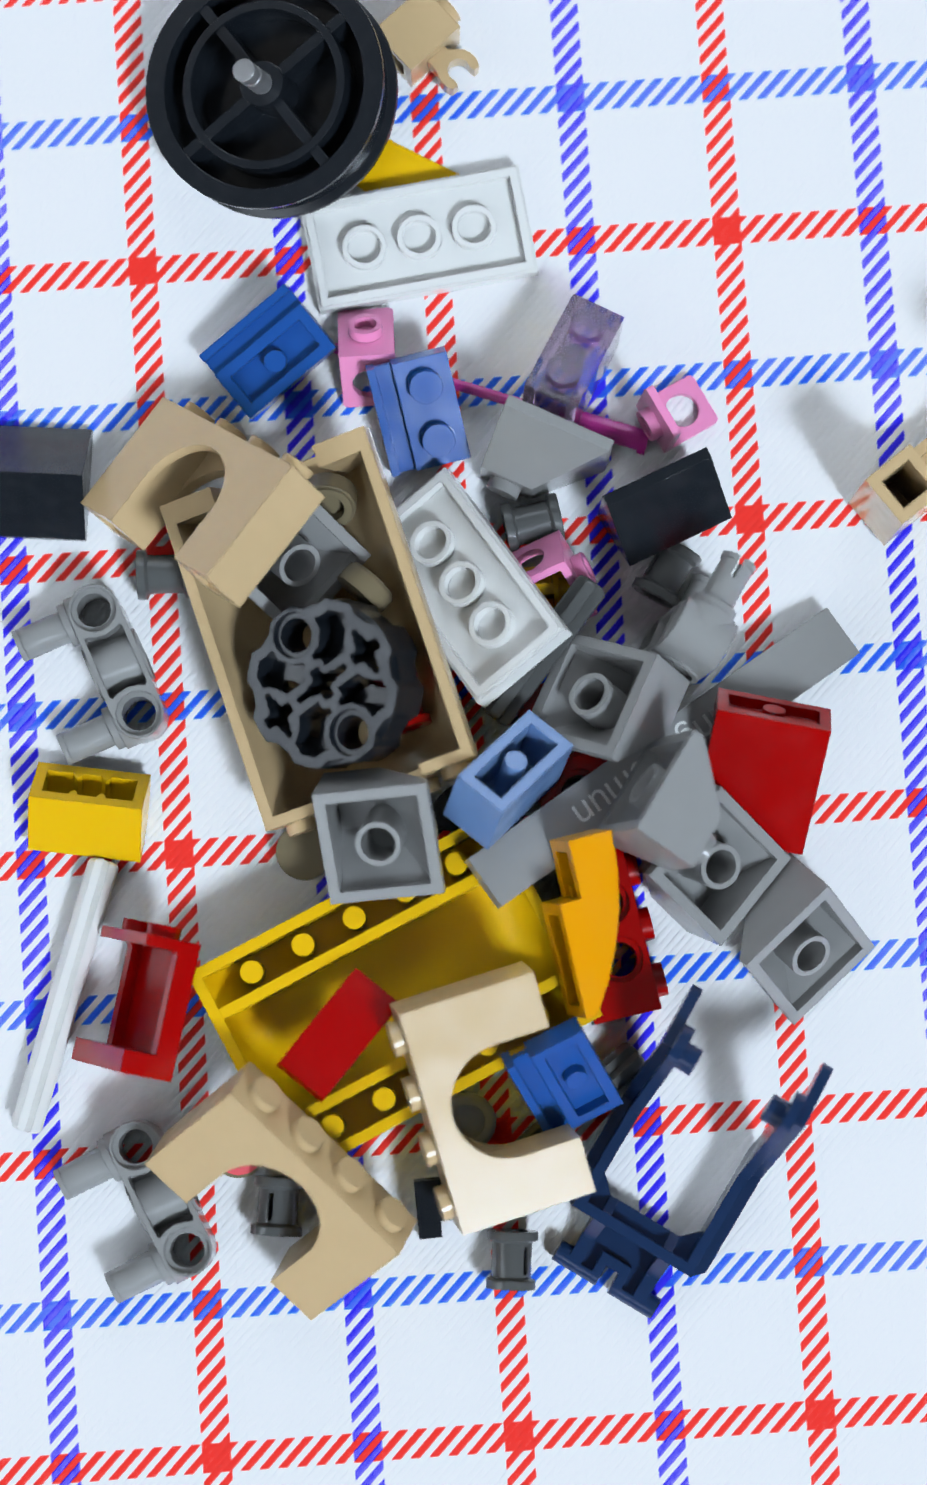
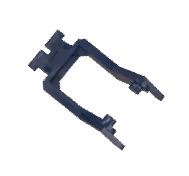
[551,984,834,1319]

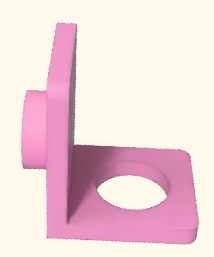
[338,307,395,408]
[636,375,718,453]
[512,530,598,618]

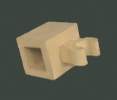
[380,0,479,96]

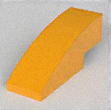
[541,829,619,1019]

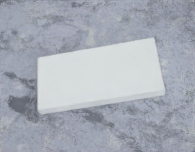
[302,164,539,315]
[396,467,573,708]

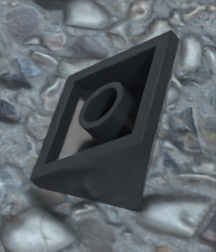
[0,425,93,542]
[598,447,732,566]

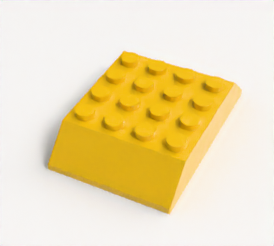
[193,828,603,1152]

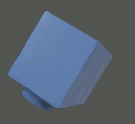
[443,710,574,850]

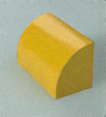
[28,762,151,863]

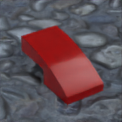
[276,968,396,1103]

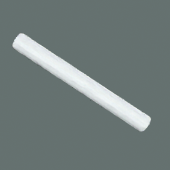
[11,857,119,1134]

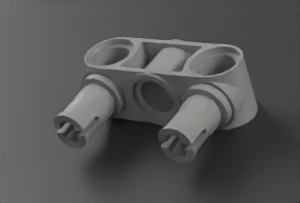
[639,550,756,687]
[11,584,169,765]
[53,1119,217,1304]

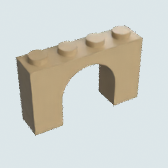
[80,397,325,608]
[849,438,927,546]
[385,961,596,1236]
[145,1061,417,1321]

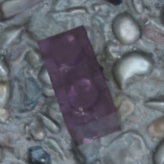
[522,294,625,424]

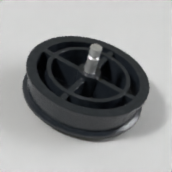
[145,0,398,219]

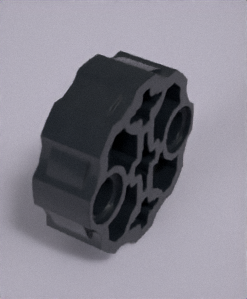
[247,598,424,769]

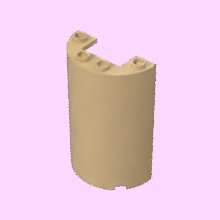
[159,425,479,838]

